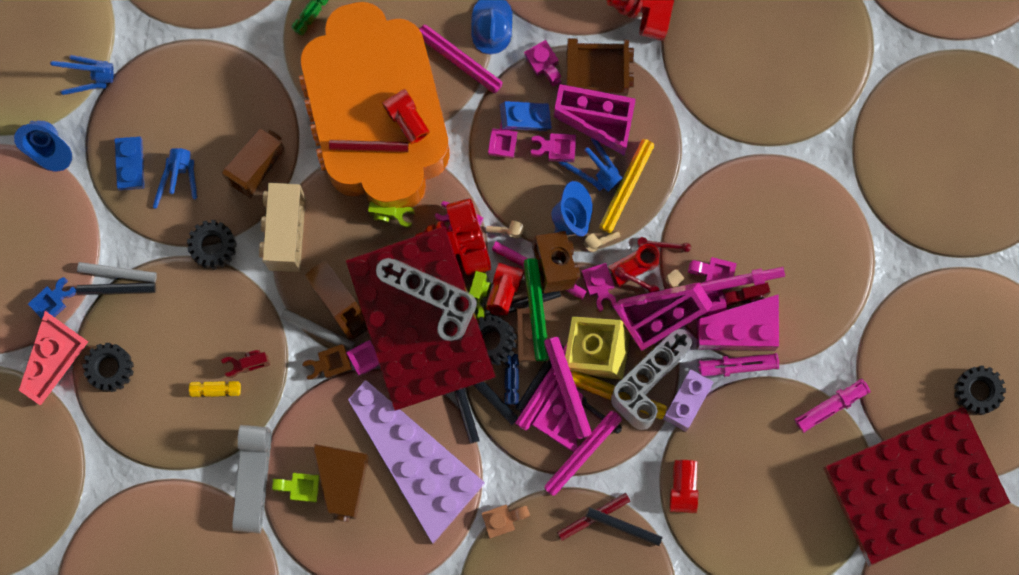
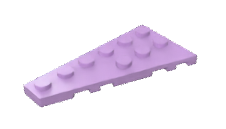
[348,380,485,544]

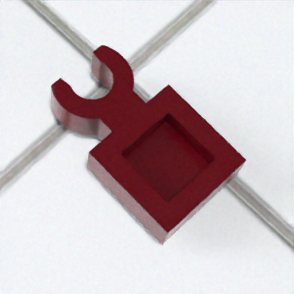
[724,282,771,306]

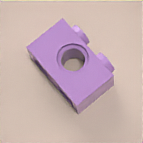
[663,369,714,432]

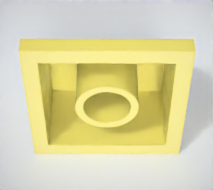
[565,317,631,379]

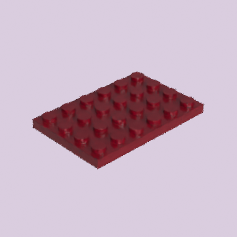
[345,226,496,411]
[823,407,1011,566]

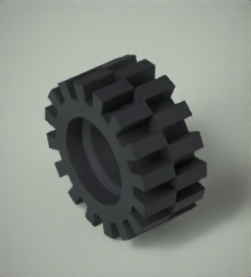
[187,220,237,270]
[478,315,517,366]
[83,343,134,392]
[954,366,1006,415]

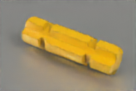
[189,381,241,397]

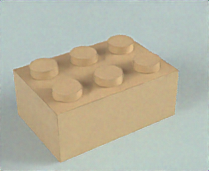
[259,183,306,272]

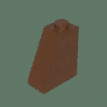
[222,129,285,199]
[304,260,368,341]
[314,444,369,522]

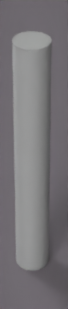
[77,262,157,283]
[281,309,355,351]

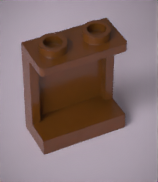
[567,38,634,96]

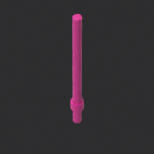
[632,267,785,297]

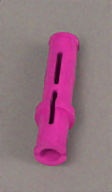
[698,353,779,377]
[794,378,871,433]

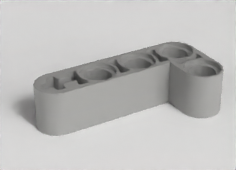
[376,258,477,341]
[611,329,692,430]
[233,425,272,533]

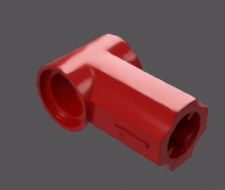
[382,89,430,145]
[608,244,660,287]
[486,263,524,316]
[669,460,698,514]

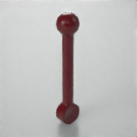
[637,237,691,252]
[615,267,660,293]

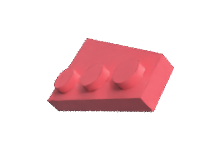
[19,311,88,406]

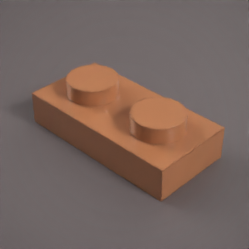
[517,308,540,362]

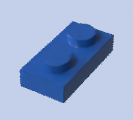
[500,101,552,131]
[115,136,145,191]

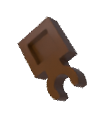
[302,344,352,380]

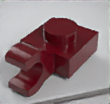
[221,350,270,378]

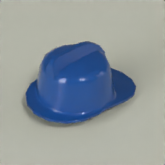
[471,0,513,54]
[14,120,72,172]
[551,181,593,236]

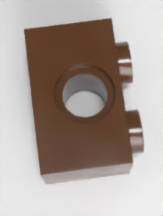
[532,231,580,293]

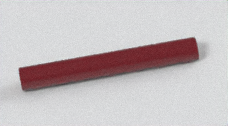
[329,140,409,153]
[557,493,631,541]

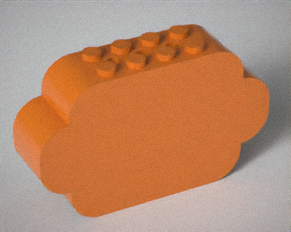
[299,2,450,208]

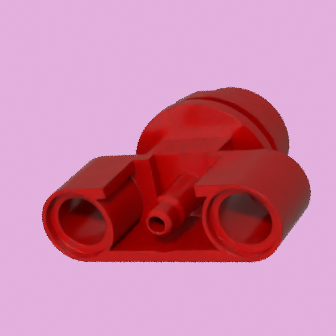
[607,0,674,41]
[415,198,491,276]

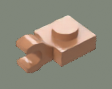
[481,504,531,539]

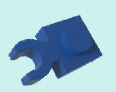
[28,277,77,319]

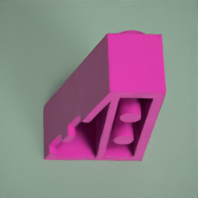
[554,84,636,156]
[613,282,713,351]
[697,294,779,351]

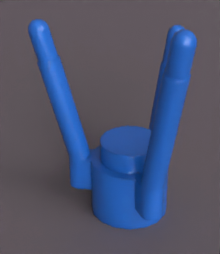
[50,55,114,95]
[558,138,622,192]
[153,148,197,209]

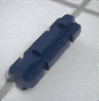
[504,353,519,405]

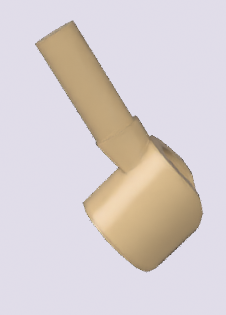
[486,221,524,239]
[583,231,621,252]
[666,269,684,288]

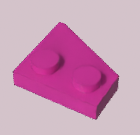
[531,384,583,453]

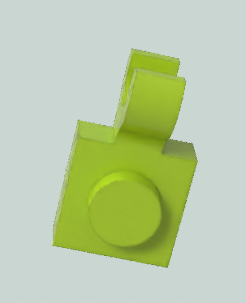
[368,201,415,228]
[470,271,491,320]
[272,473,320,503]

